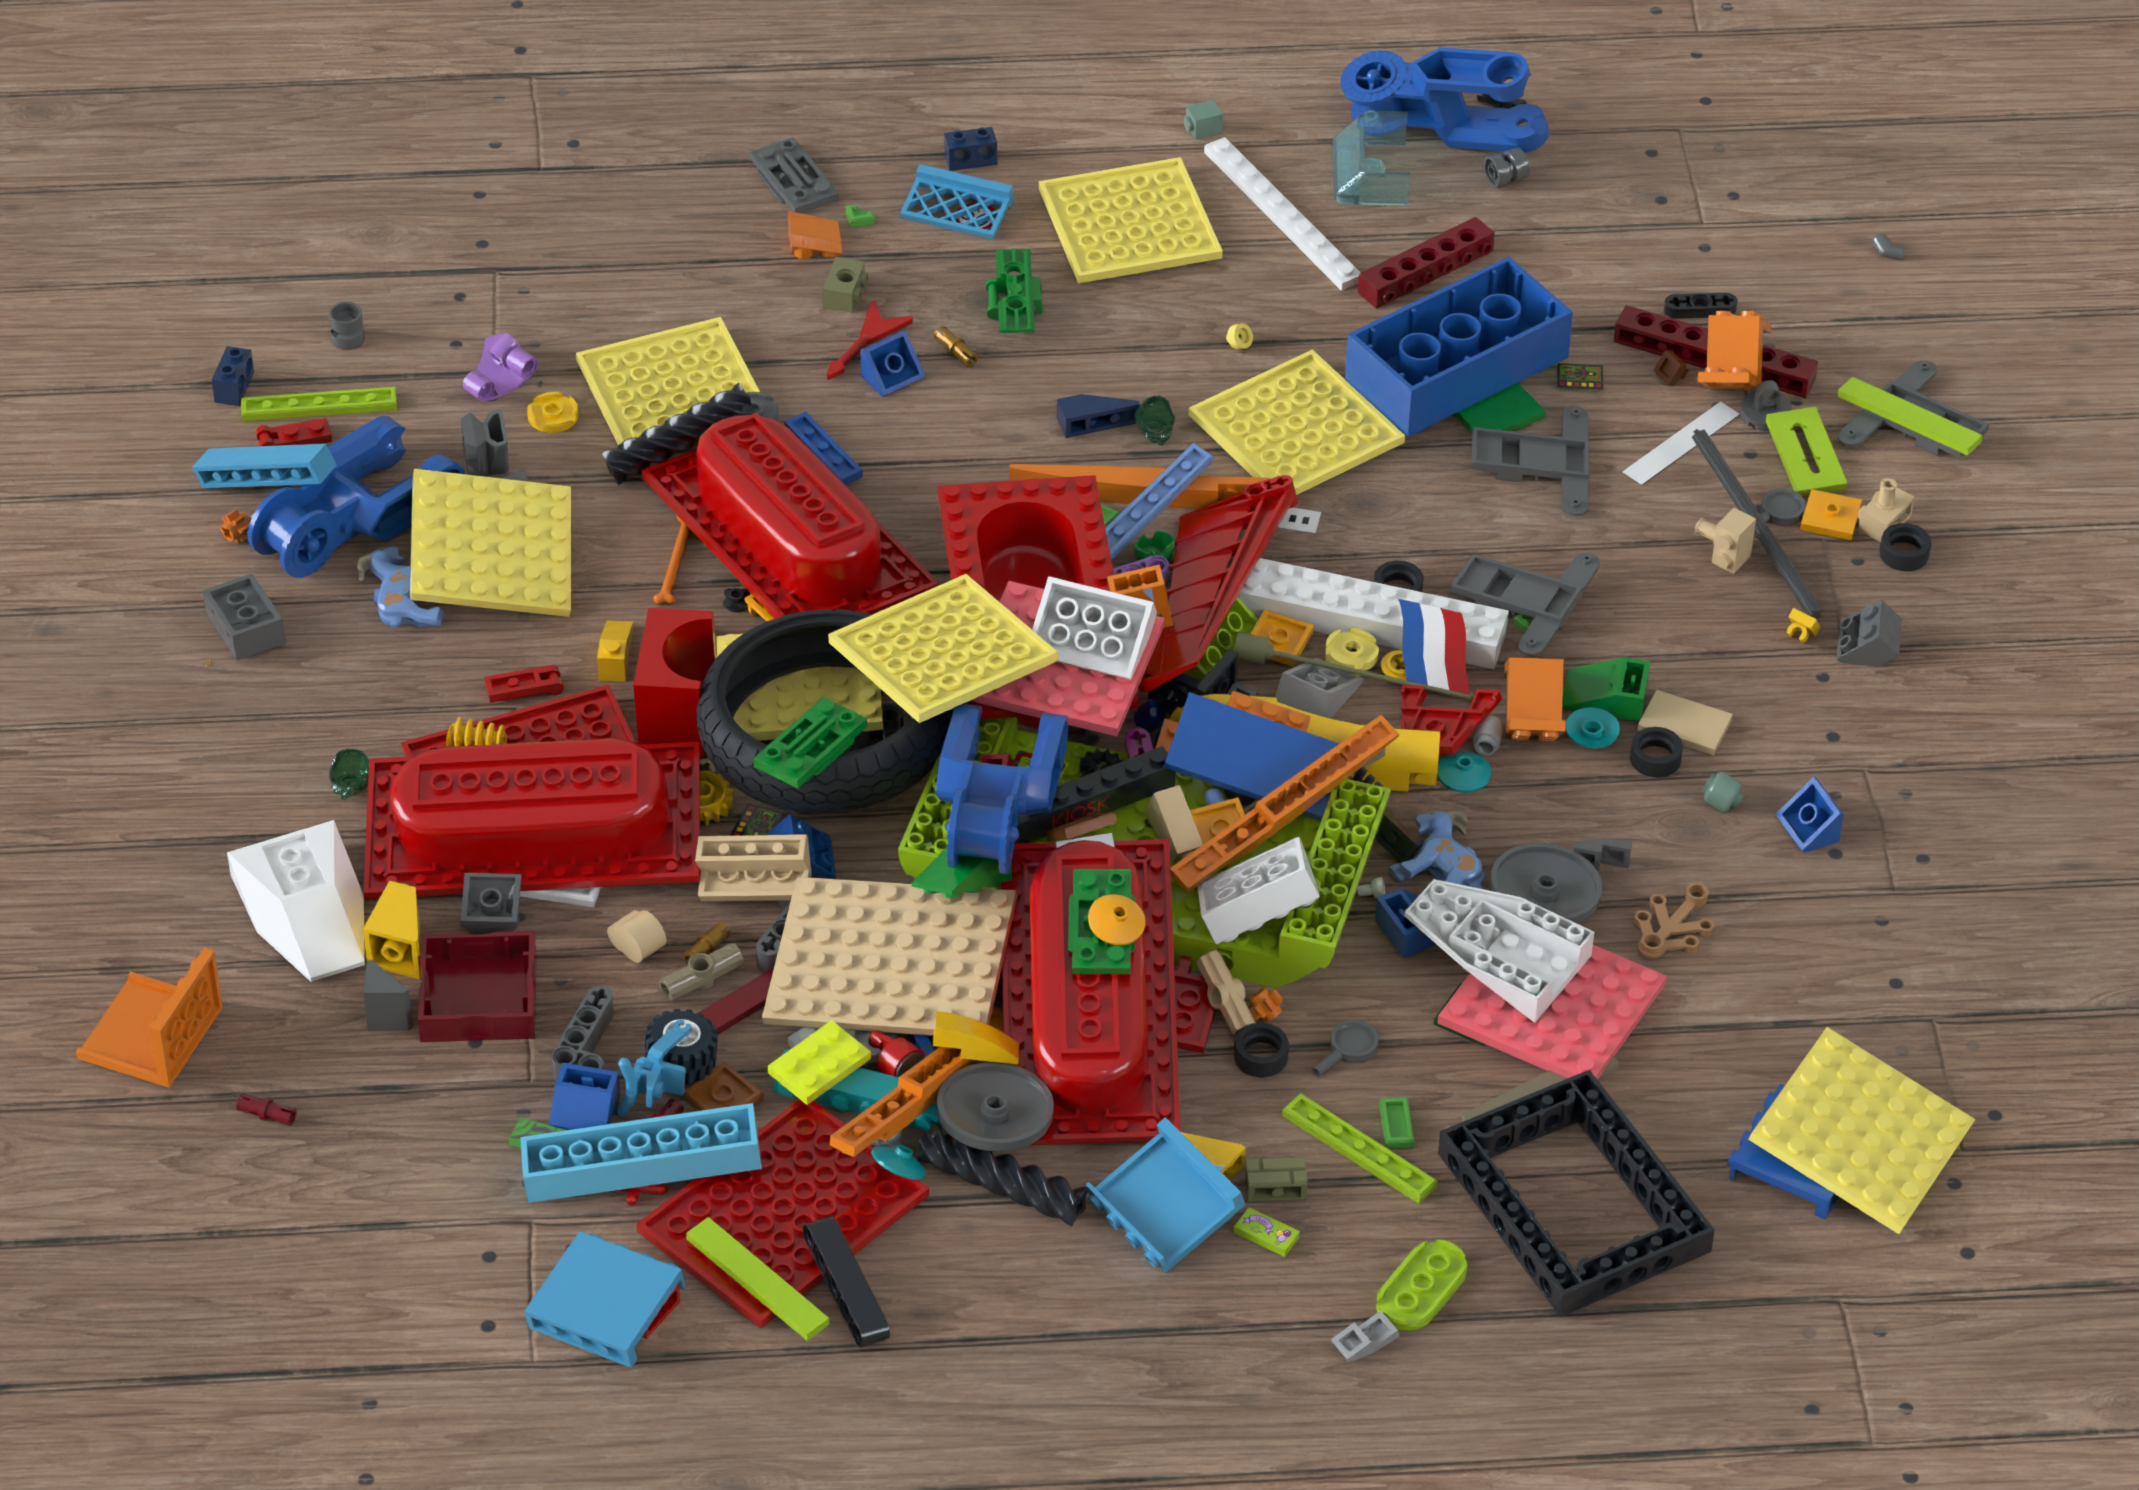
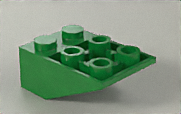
[1562,657,1650,722]
[912,848,1012,898]

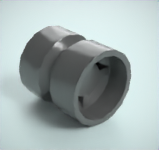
[1484,147,1529,187]
[329,302,365,350]

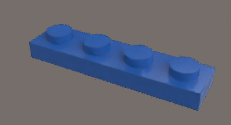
[784,411,863,485]

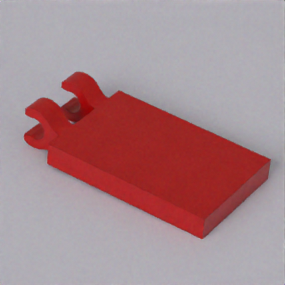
[1174,956,1217,1054]

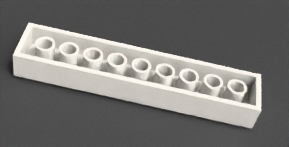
[1238,558,1509,669]

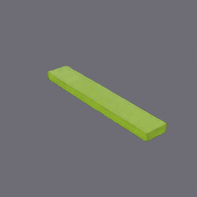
[1838,377,1982,455]
[241,387,397,422]
[1282,1093,1438,1204]
[686,1217,829,1341]

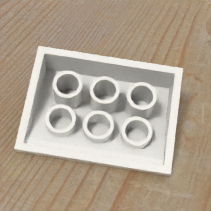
[1032,577,1157,680]
[1197,837,1320,944]

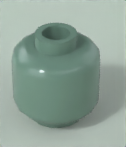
[1701,772,1744,813]

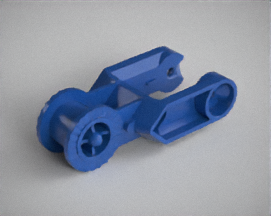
[1340,47,1549,153]
[247,416,465,578]
[936,704,1068,874]

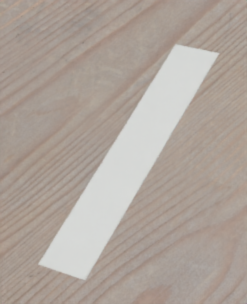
[1622,401,1739,485]

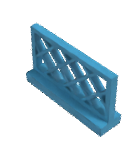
[900,164,1014,240]

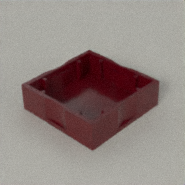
[418,931,537,1042]

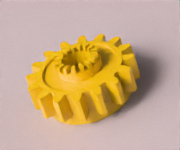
[700,770,733,826]

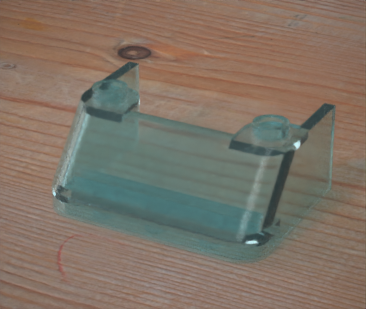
[1332,110,1410,205]

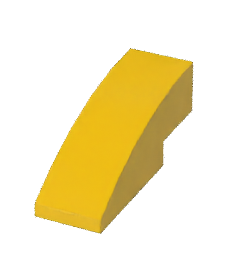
[933,1011,1019,1064]

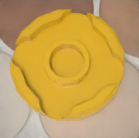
[527,392,579,433]

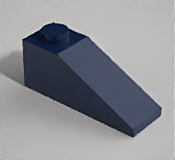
[1057,394,1140,438]

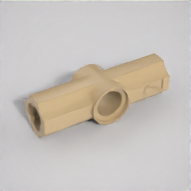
[1196,950,1255,1036]

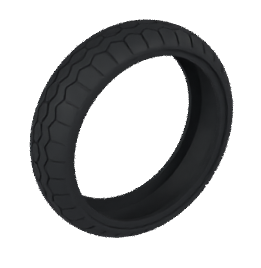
[697,609,955,813]

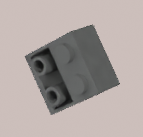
[1837,600,1902,667]

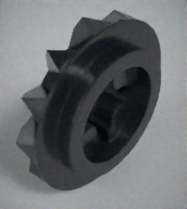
[1079,748,1123,776]

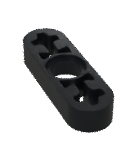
[1664,293,1738,319]

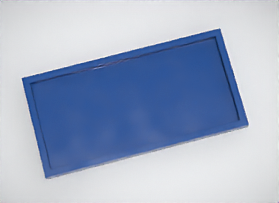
[1163,692,1339,821]

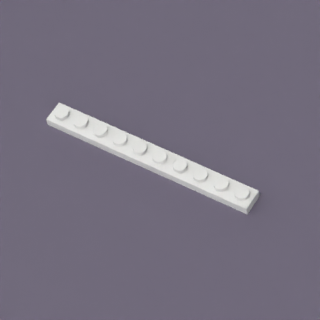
[1204,137,1361,291]

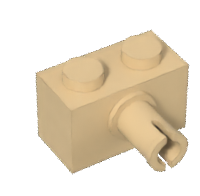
[1857,478,1915,542]
[1694,508,1756,574]

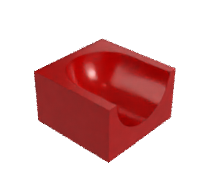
[633,608,717,760]

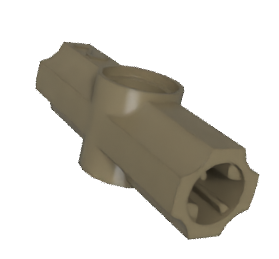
[659,943,744,1001]

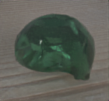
[1135,395,1175,446]
[329,748,369,801]

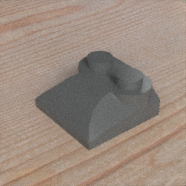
[460,873,521,933]

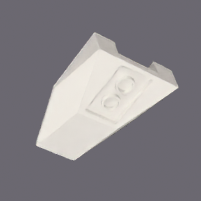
[227,820,365,982]
[1404,879,1594,1023]

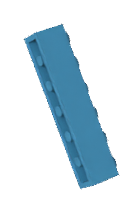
[192,444,337,488]

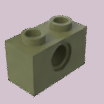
[823,257,869,313]

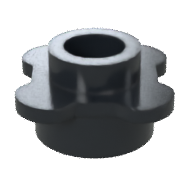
[723,588,750,613]

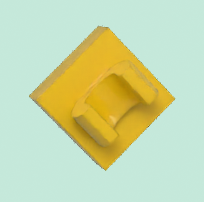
[1787,608,1821,643]

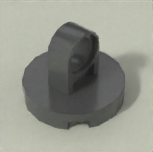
[1740,381,1792,431]

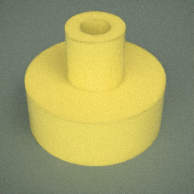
[1226,323,1253,350]

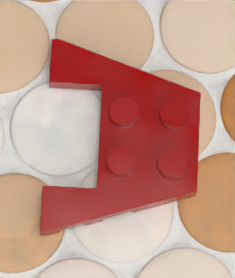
[1401,685,1502,755]

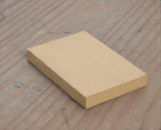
[1637,690,1733,756]

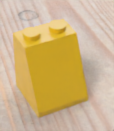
[363,881,421,980]

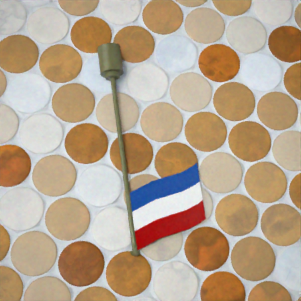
[1234,599,1474,703]

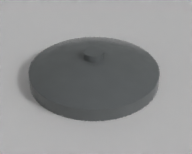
[1490,843,1602,924]
[937,1062,1054,1151]

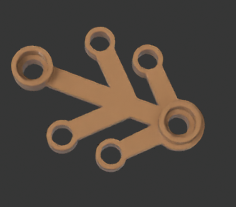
[1634,883,1714,959]

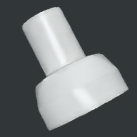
[1358,877,1386,899]

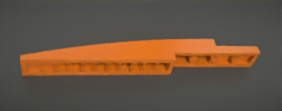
[1009,464,1270,509]
[1170,715,1399,893]
[830,1007,1004,1157]

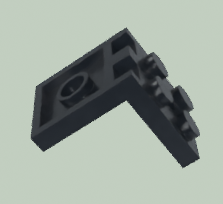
[1148,649,1238,715]

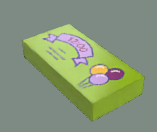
[1234,1207,1300,1257]

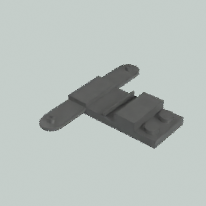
[1838,361,1989,458]
[1471,406,1589,516]
[1451,553,1600,656]

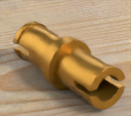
[934,325,978,368]
[682,921,731,965]

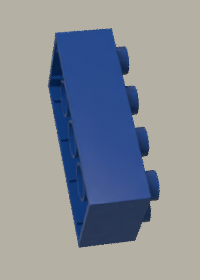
[1345,256,1573,437]

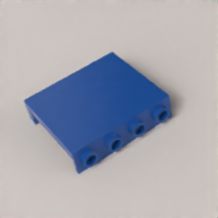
[1727,1084,1839,1220]

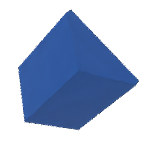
[861,330,926,396]
[1776,776,1843,852]

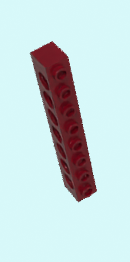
[1614,305,1818,399]

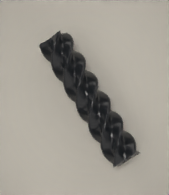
[601,382,755,486]
[917,1122,1088,1227]

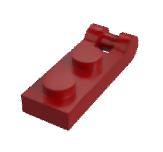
[255,418,332,446]
[484,665,564,703]

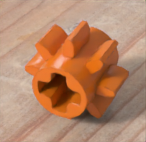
[220,509,251,544]
[1248,987,1283,1023]

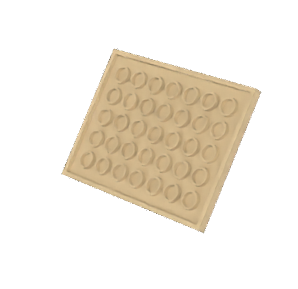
[762,877,1017,1035]

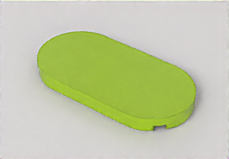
[1376,1240,1467,1331]

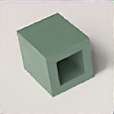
[1183,100,1223,140]

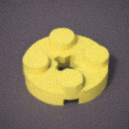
[1325,628,1379,676]

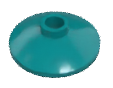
[1565,707,1620,749]
[1437,751,1491,793]
[871,1145,926,1180]

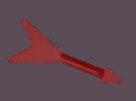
[827,301,913,380]

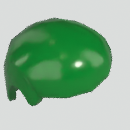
[1133,531,1175,562]

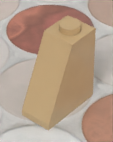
[1145,785,1203,863]

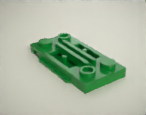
[753,697,868,789]
[1068,869,1135,974]

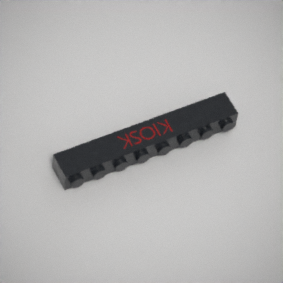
[1014,746,1176,844]

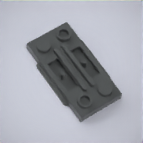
[750,137,839,214]

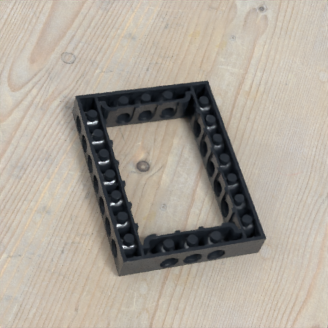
[1438,1070,1715,1317]

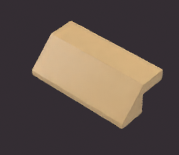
[695,835,812,901]

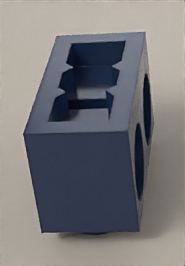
[944,127,997,171]
[212,346,254,406]

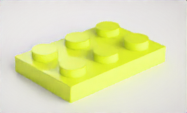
[768,1020,871,1105]

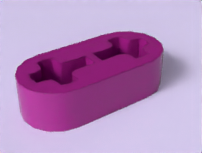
[1125,728,1153,759]

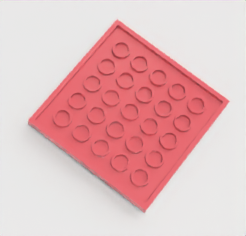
[970,581,1165,737]
[1437,945,1667,1080]

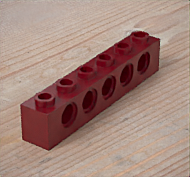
[1358,217,1495,309]

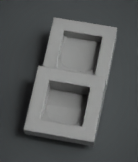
[1330,1311,1400,1362]

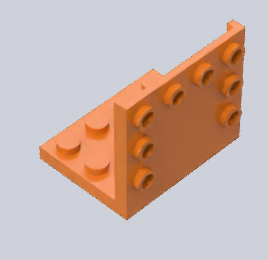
[76,947,223,1088]

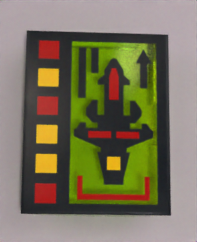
[1557,363,1603,390]
[730,803,784,836]

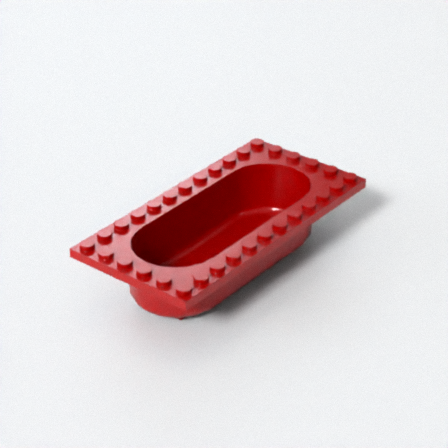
[641,413,940,618]
[937,475,1138,729]
[363,738,700,899]
[1001,839,1181,1146]

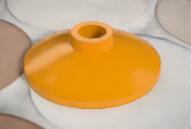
[1088,894,1145,945]

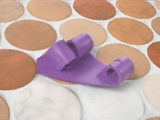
[463,333,539,401]

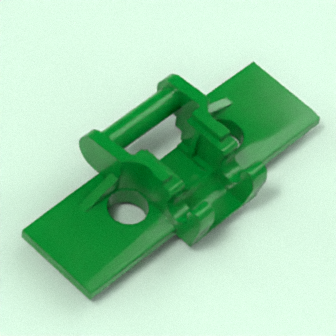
[985,248,1043,333]

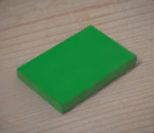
[1453,383,1546,434]

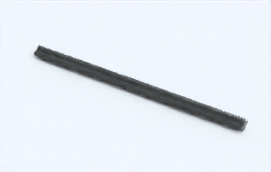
[1692,429,1822,619]

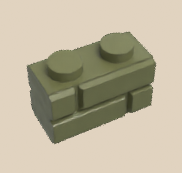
[1245,1155,1307,1202]

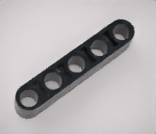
[802,1216,890,1348]

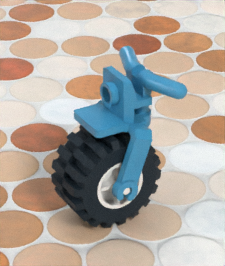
[616,1009,718,1117]

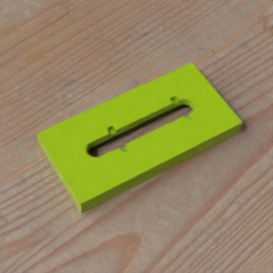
[1766,407,1847,497]

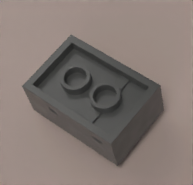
[203,574,286,661]

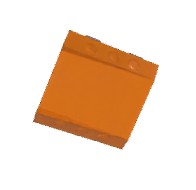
[788,211,842,259]

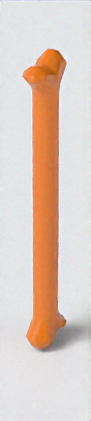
[653,516,690,605]

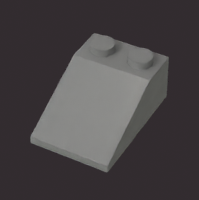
[1275,658,1364,718]

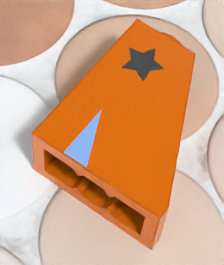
[1107,564,1173,628]

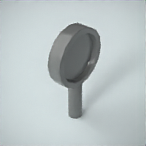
[1760,488,1806,526]
[1312,1019,1379,1077]

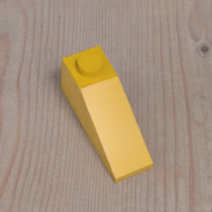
[597,620,634,682]

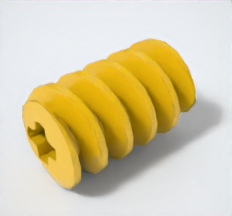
[446,716,507,747]

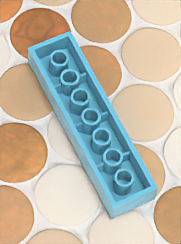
[520,1103,762,1203]

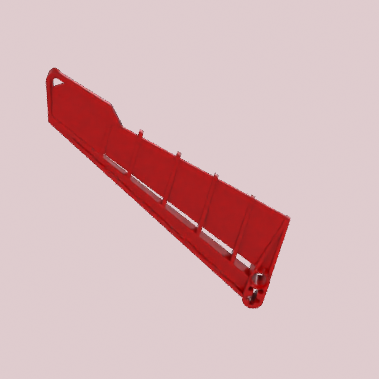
[1138,475,1298,692]

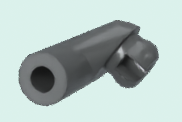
[1872,233,1905,260]

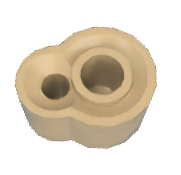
[607,910,667,963]

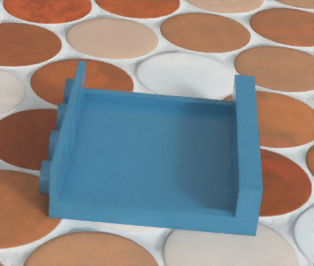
[1086,1118,1245,1273]
[524,1231,686,1368]

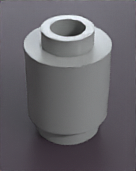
[1473,715,1504,756]

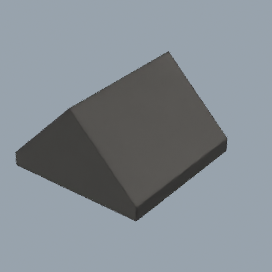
[363,960,413,1031]

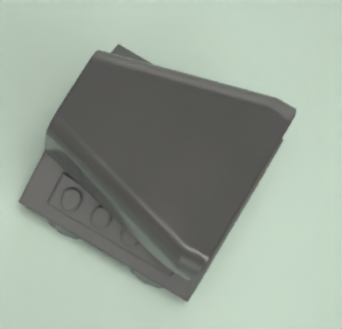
[461,410,509,477]

